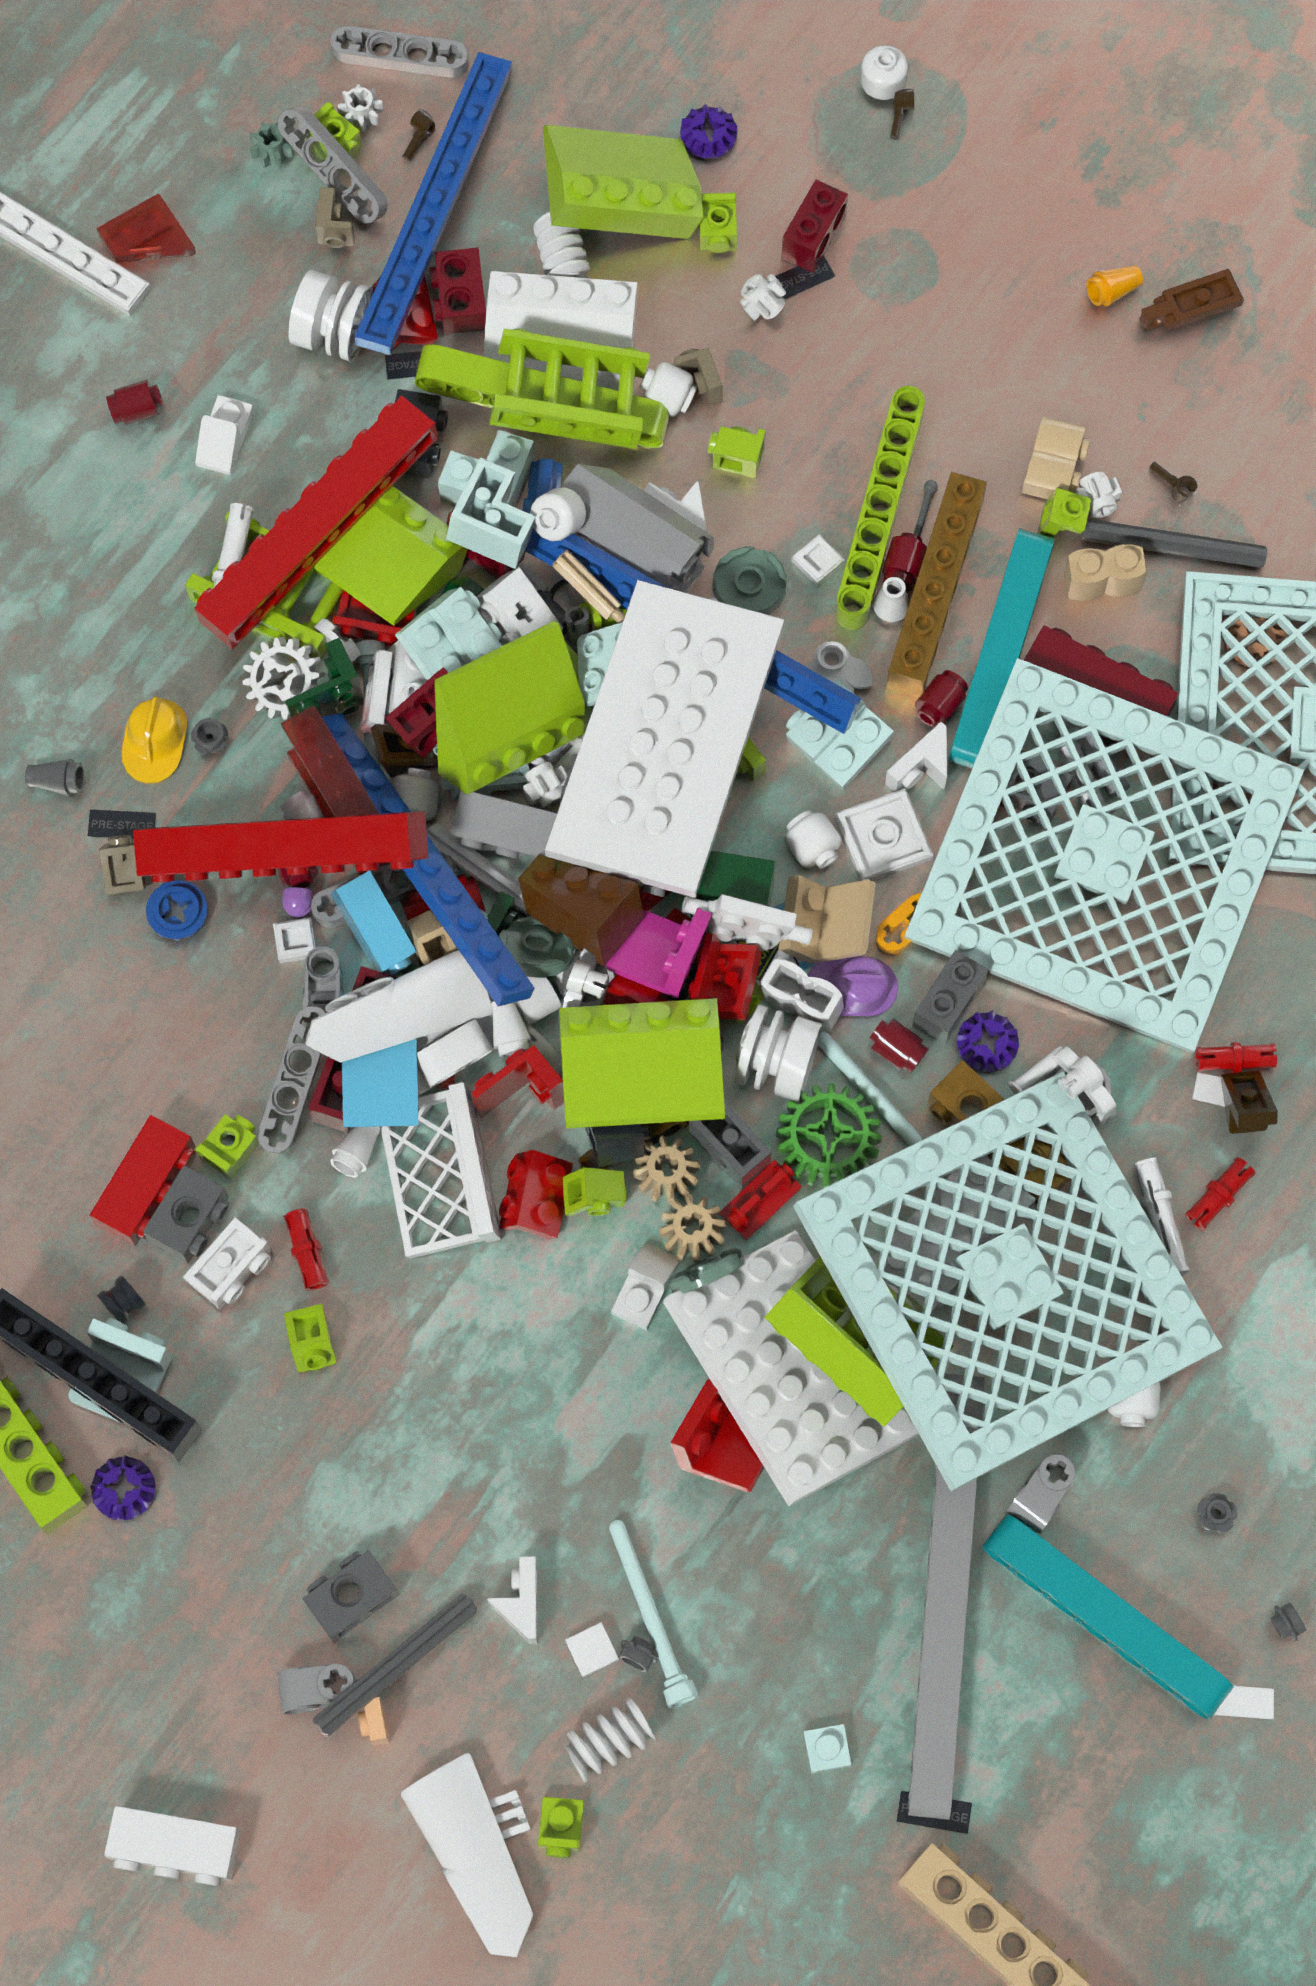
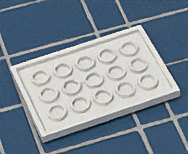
[663,1230,919,1507]

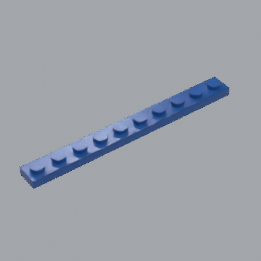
[355,52,512,355]
[525,528,862,734]
[306,713,535,1006]

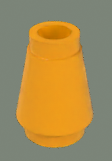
[1086,265,1143,307]

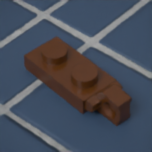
[1139,269,1244,331]

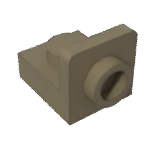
[315,187,355,248]
[674,347,723,406]
[99,835,146,895]

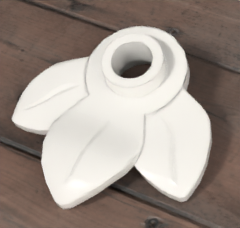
[806,641,872,693]

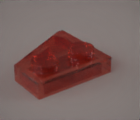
[96,193,196,263]

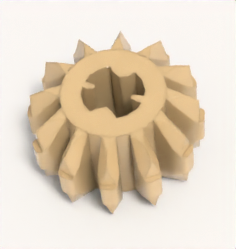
[633,1136,700,1204]
[659,1194,726,1262]

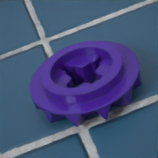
[680,103,737,159]
[957,1010,1019,1072]
[90,1455,156,1521]

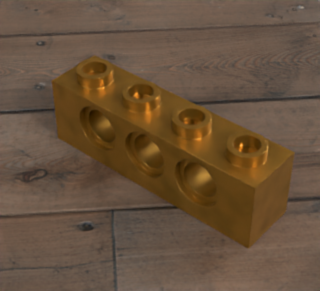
[928,1060,1071,1204]

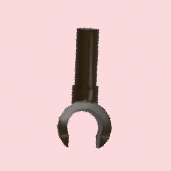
[890,89,914,140]
[402,109,435,161]
[1149,461,1198,502]

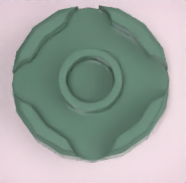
[712,546,787,615]
[499,916,576,978]
[668,1248,746,1293]

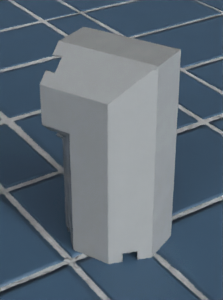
[560,464,714,593]

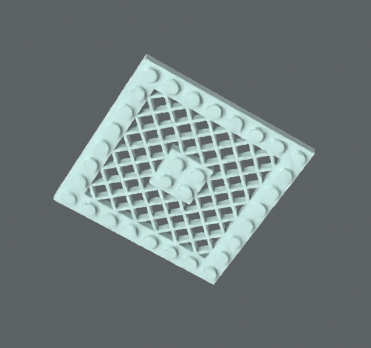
[1168,571,1316,874]
[904,658,1304,1054]
[793,1071,1223,1492]

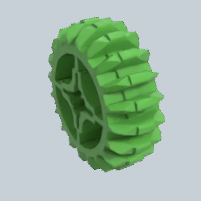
[776,1083,882,1188]

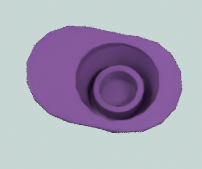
[807,956,898,1017]

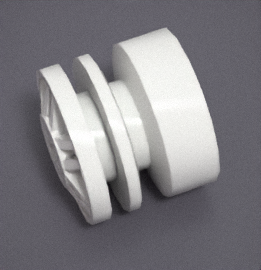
[288,270,373,362]
[735,1004,823,1102]

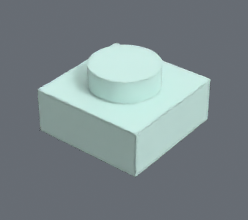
[803,1724,852,1774]

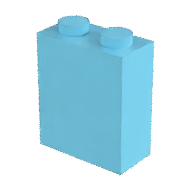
[330,871,417,975]

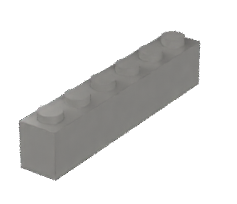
[450,791,666,897]

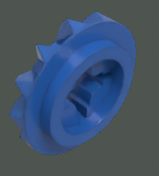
[146,880,209,942]

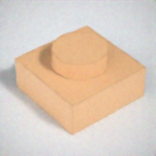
[358,1697,389,1745]

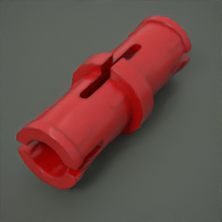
[1195,1042,1277,1073]
[1185,1157,1256,1231]
[283,1208,330,1291]

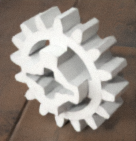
[242,637,325,720]

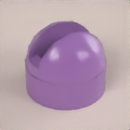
[282,887,313,918]

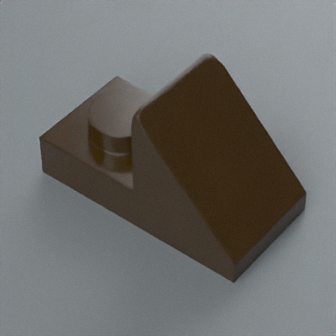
[370,725,438,778]
[1221,1070,1278,1134]

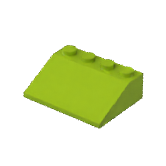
[543,125,704,239]
[313,486,468,626]
[435,621,585,795]
[559,998,725,1129]
[764,1256,954,1427]

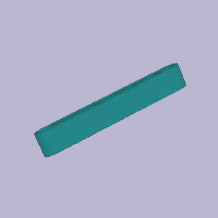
[948,528,1055,768]
[982,1514,1234,1720]

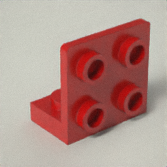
[471,1045,564,1118]
[670,1379,764,1492]

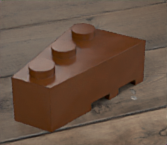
[518,854,644,967]

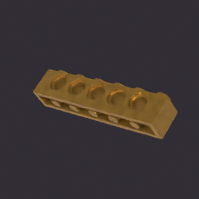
[886,472,987,698]

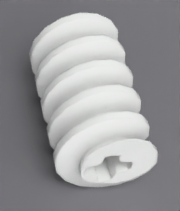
[533,212,590,278]
[564,1698,656,1783]

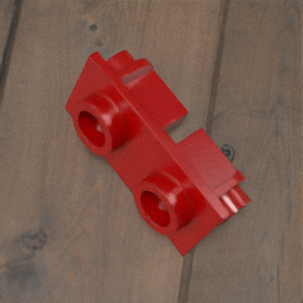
[720,1160,802,1241]

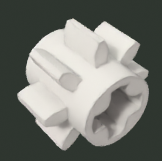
[338,84,384,132]
[740,274,786,320]
[1075,472,1122,518]
[523,762,567,809]

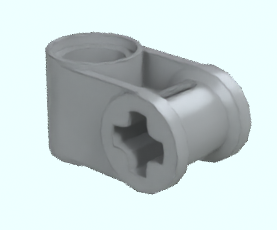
[303,946,344,1023]
[1007,1454,1075,1534]
[277,1663,358,1714]

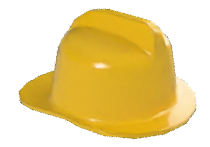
[122,696,187,784]

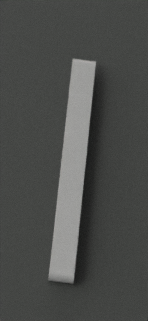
[908,1373,985,1820]

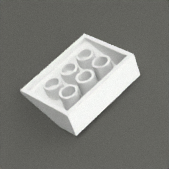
[483,271,638,391]

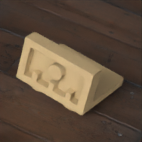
[779,875,876,964]

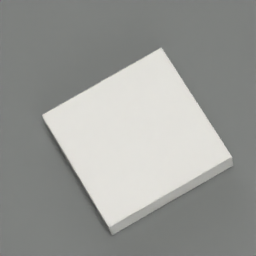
[834,788,934,881]

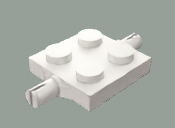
[682,894,813,951]

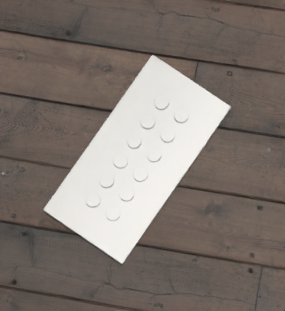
[545,580,784,898]

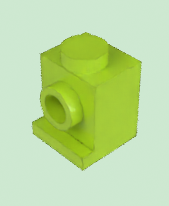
[305,101,362,159]
[700,193,737,253]
[708,426,766,478]
[195,1114,259,1181]
[563,1167,627,1216]

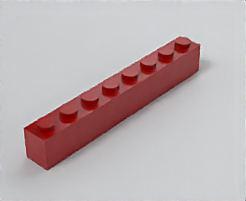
[194,396,438,650]
[133,811,429,883]

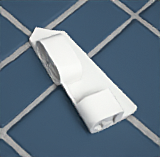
[305,950,493,1063]
[417,977,561,1096]
[400,1753,533,1958]

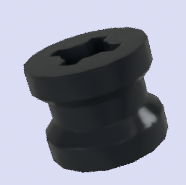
[97,1275,147,1324]

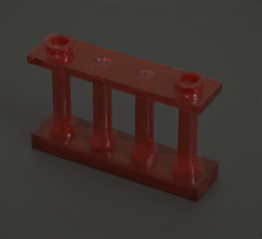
[281,706,390,876]

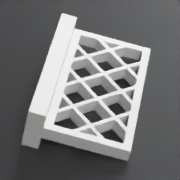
[380,1082,502,1259]

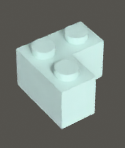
[438,430,535,508]
[446,457,536,569]

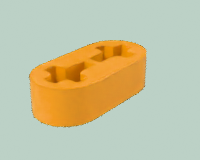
[875,893,922,956]

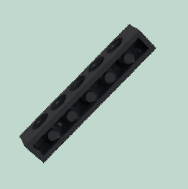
[0,1288,203,1462]

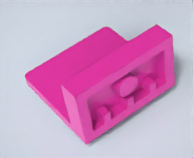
[606,908,712,998]

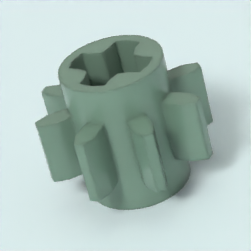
[250,122,294,168]

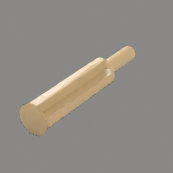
[552,550,625,623]

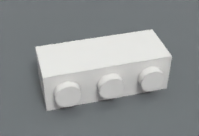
[104,1806,241,1887]

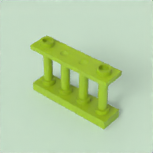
[489,328,650,449]
[185,511,343,661]

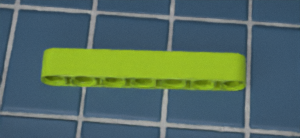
[414,344,670,448]
[836,386,925,630]

